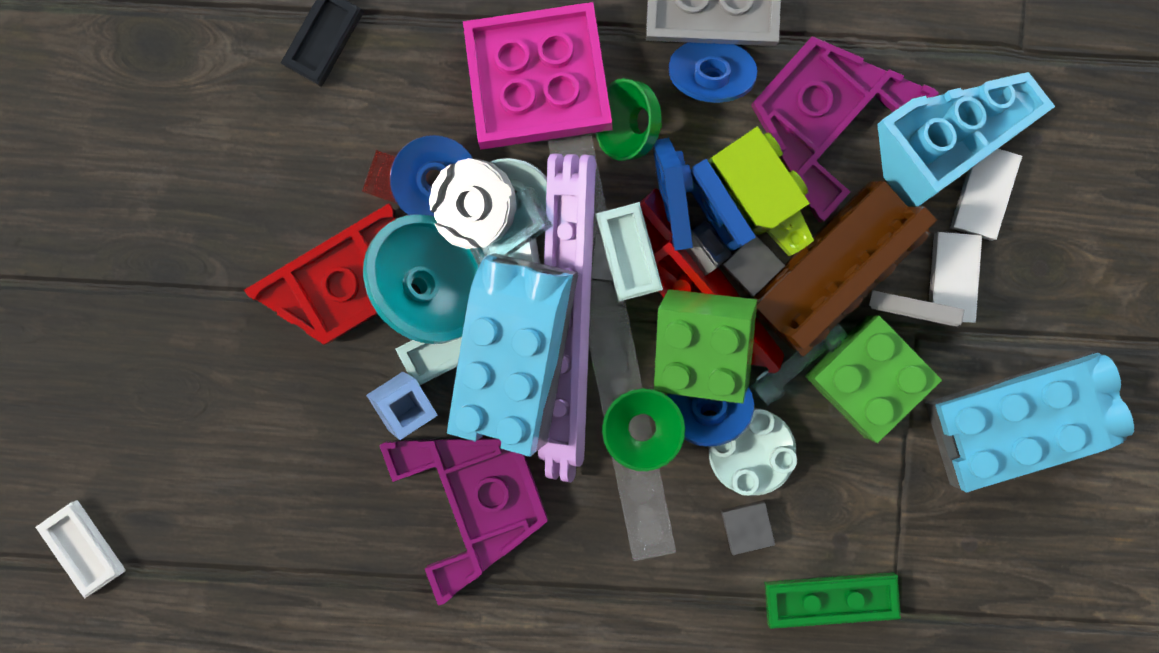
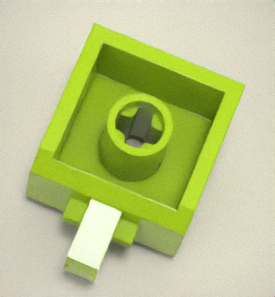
[708,126,814,256]

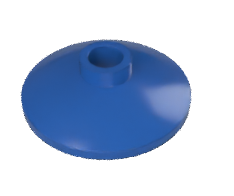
[669,42,757,103]
[390,135,473,217]
[667,387,754,447]

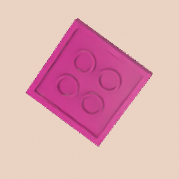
[463,2,613,150]

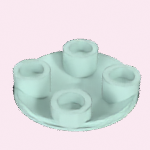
[709,408,797,496]

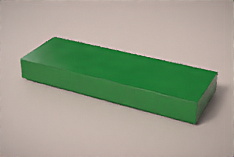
[764,572,901,629]

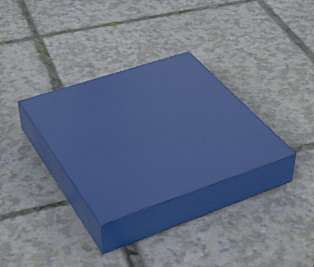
[691,159,756,252]

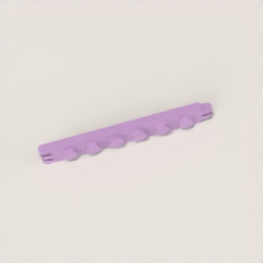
[538,154,596,482]

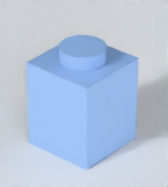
[366,371,438,440]

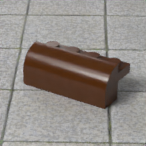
[750,181,937,357]

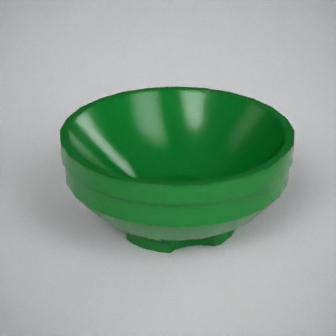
[595,78,662,161]
[602,388,685,471]

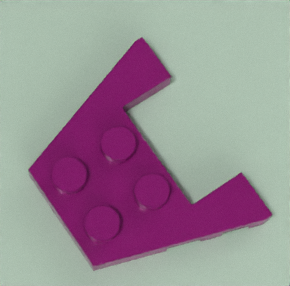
[751,36,939,223]
[379,438,548,606]

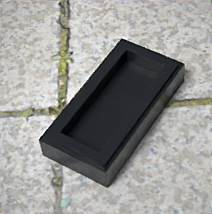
[281,0,364,87]

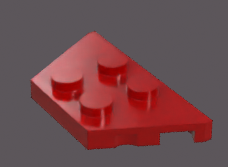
[244,203,396,345]

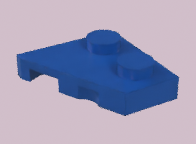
[653,138,693,251]

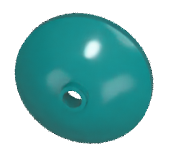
[363,215,484,344]

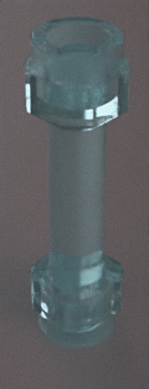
[751,324,848,406]

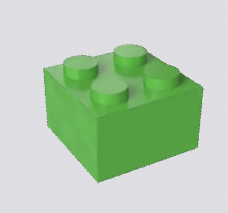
[654,289,757,404]
[805,316,942,443]

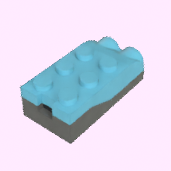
[447,253,578,457]
[925,352,1134,492]

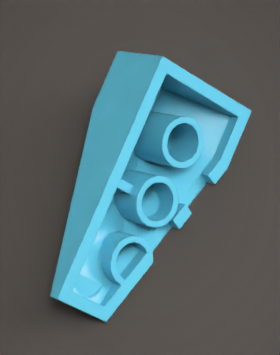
[878,72,1055,207]

